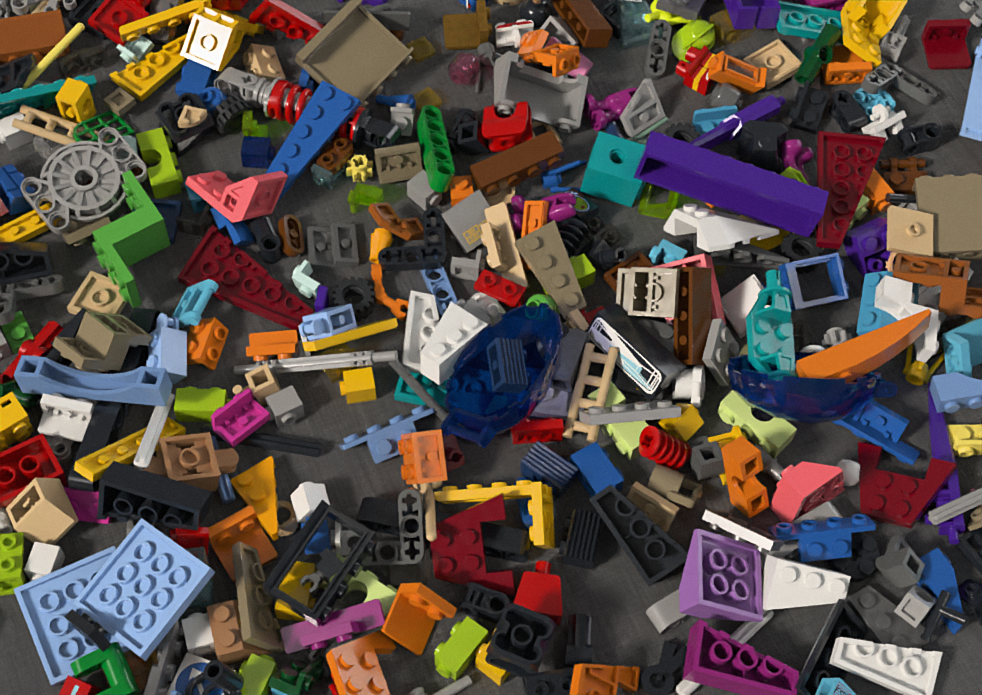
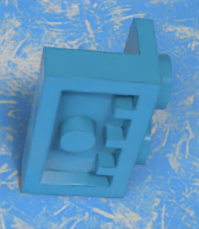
[692,105,741,141]

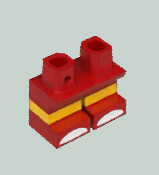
[675,45,720,96]

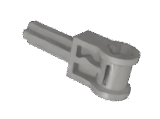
[880,15,911,65]

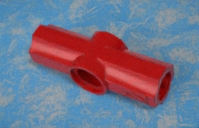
[2,321,64,382]

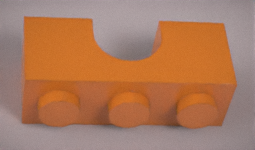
[721,436,769,519]

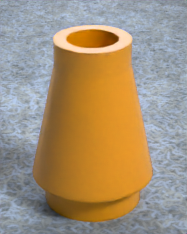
[369,228,393,264]

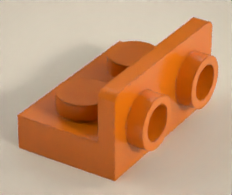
[534,43,581,77]

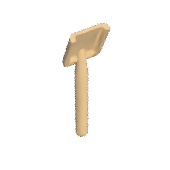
[413,481,443,541]

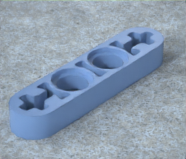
[416,255,457,319]

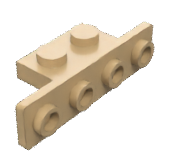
[481,202,529,289]

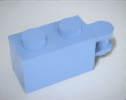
[299,304,357,340]
[146,313,187,385]

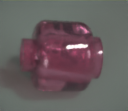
[448,53,480,85]

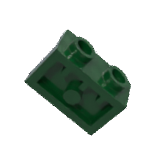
[268,656,325,695]

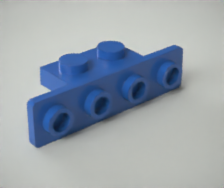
[825,396,920,465]
[769,514,876,563]

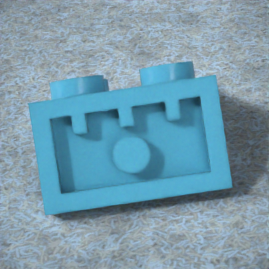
[942,318,982,378]

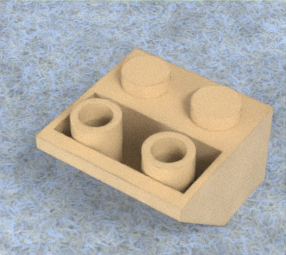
[5,478,79,545]

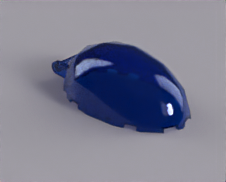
[441,303,563,448]
[727,352,898,424]

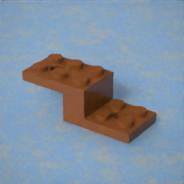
[892,253,982,319]

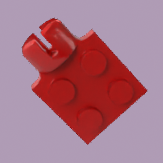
[88,0,151,47]

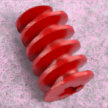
[639,426,692,470]

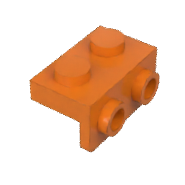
[517,29,549,65]
[187,317,229,370]
[246,330,299,361]

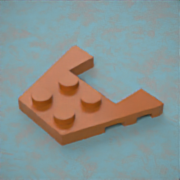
[326,630,396,695]
[569,663,640,695]

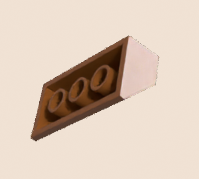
[0,9,72,65]

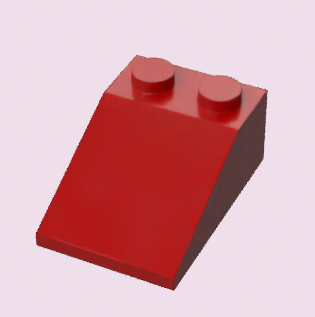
[0,433,68,508]

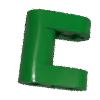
[70,642,140,695]

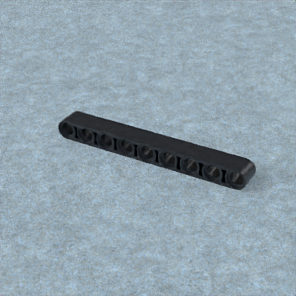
[68,307,161,492]

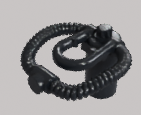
[185,660,244,695]

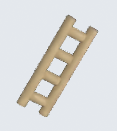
[12,104,110,145]
[563,343,618,443]

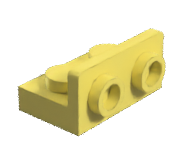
[947,424,982,458]

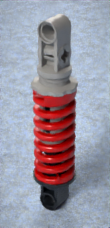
[214,67,401,149]

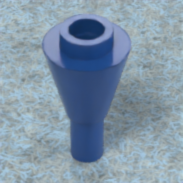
[376,94,416,110]

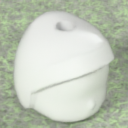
[836,460,860,486]

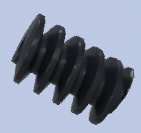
[557,217,589,258]

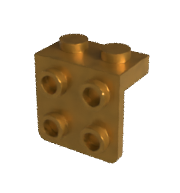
[443,0,492,50]

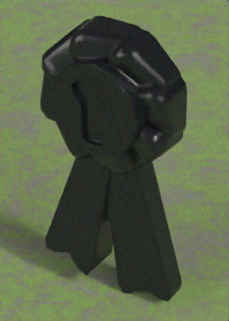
[641,640,687,695]

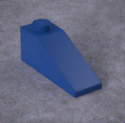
[916,548,963,635]

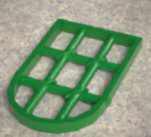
[73,110,135,143]

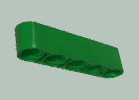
[416,105,455,193]

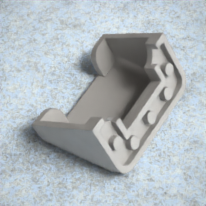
[494,51,589,133]

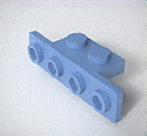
[339,405,435,464]

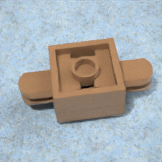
[137,432,239,492]

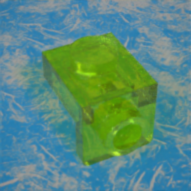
[347,182,384,213]

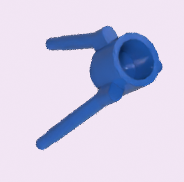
[540,160,587,193]

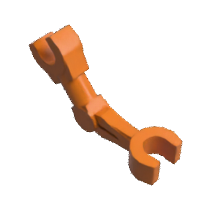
[371,264,409,321]

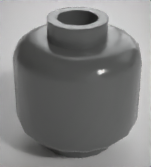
[709,82,743,110]

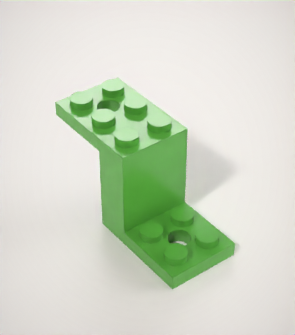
[92,170,170,309]

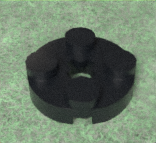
[827,532,880,582]

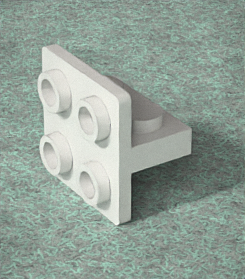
[38,393,97,442]

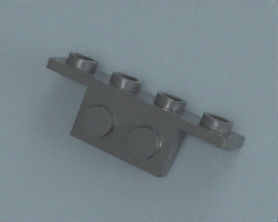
[323,10,410,30]

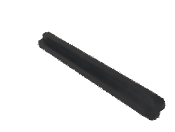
[200,424,322,457]

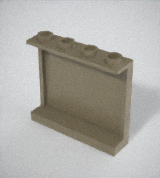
[295,0,414,112]
[912,173,982,260]

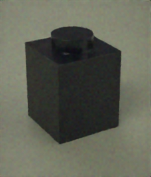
[457,120,490,156]

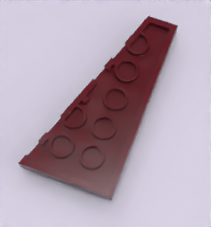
[816,131,886,249]
[177,224,314,333]

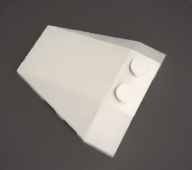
[664,204,779,252]

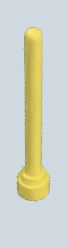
[23,23,85,89]

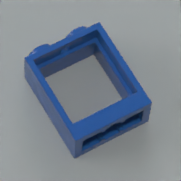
[778,253,849,311]

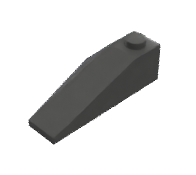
[693,232,789,270]

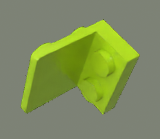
[0,532,28,596]

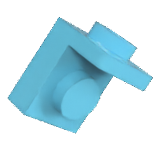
[649,239,687,266]

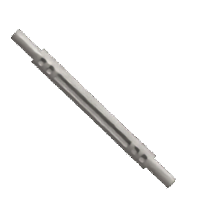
[234,350,398,375]

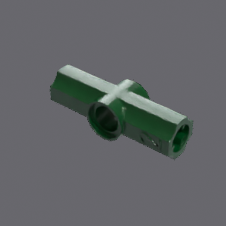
[794,24,842,86]

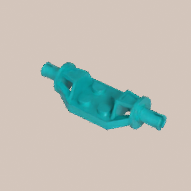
[746,270,798,407]

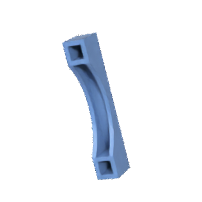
[14,355,173,407]
[929,372,982,413]

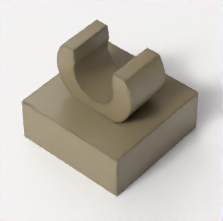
[103,87,136,118]

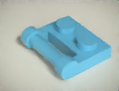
[171,279,219,328]

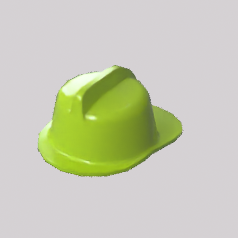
[671,19,716,62]

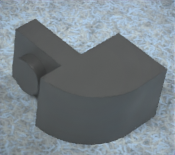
[686,436,725,481]
[875,535,925,588]

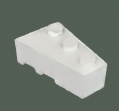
[421,302,488,385]
[761,554,851,610]

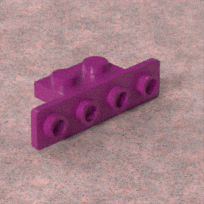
[280,599,385,654]

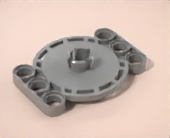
[21,127,147,234]

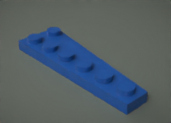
[265,80,361,204]

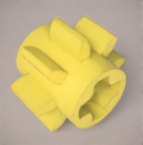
[346,155,373,182]

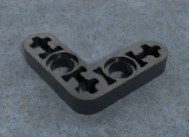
[378,207,446,271]

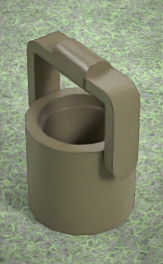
[647,463,703,508]

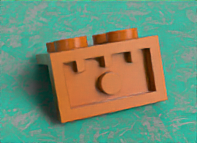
[821,45,873,85]
[398,429,448,485]
[208,505,278,582]
[381,583,457,655]

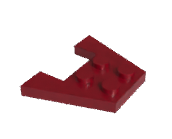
[858,442,957,529]
[430,492,516,596]

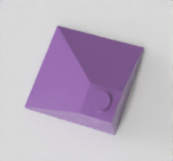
[679,528,763,622]

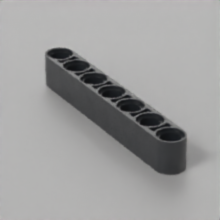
[356,497,532,563]

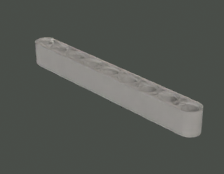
[646,501,843,635]

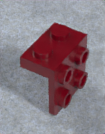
[921,19,971,70]

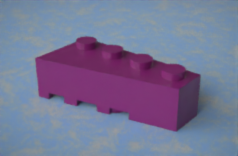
[683,619,799,695]

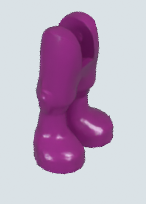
[583,87,638,131]
[779,139,814,186]
[510,193,576,235]

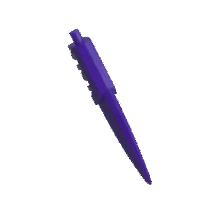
[689,95,785,149]
[924,382,966,544]

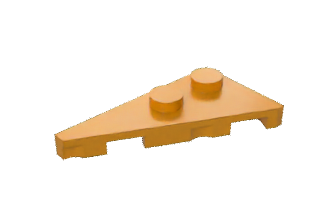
[230,456,279,541]

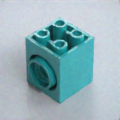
[580,131,646,207]

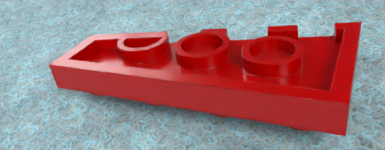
[248,0,324,44]

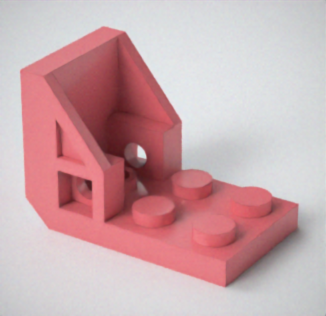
[185,170,288,223]

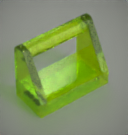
[638,182,679,220]

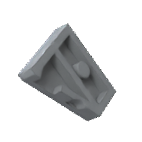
[620,78,665,137]

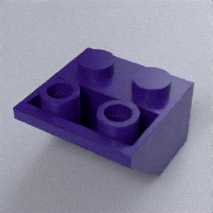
[843,217,900,278]

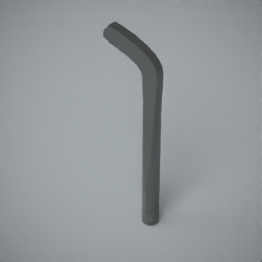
[388,360,484,444]

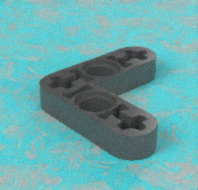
[860,62,937,105]
[0,274,65,325]
[350,487,426,566]

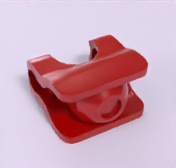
[482,101,533,152]

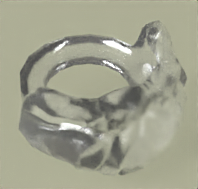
[33,129,66,160]

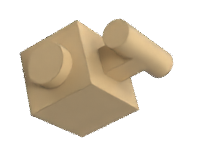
[232,363,281,407]

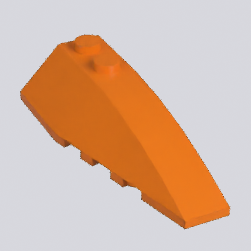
[794,309,932,397]

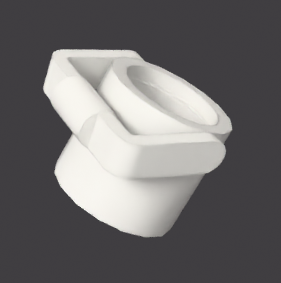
[672,365,705,408]

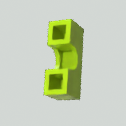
[136,127,184,199]

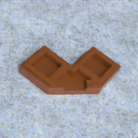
[368,202,424,241]

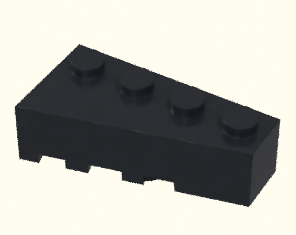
[0,242,54,285]

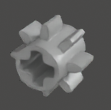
[821,327,852,349]

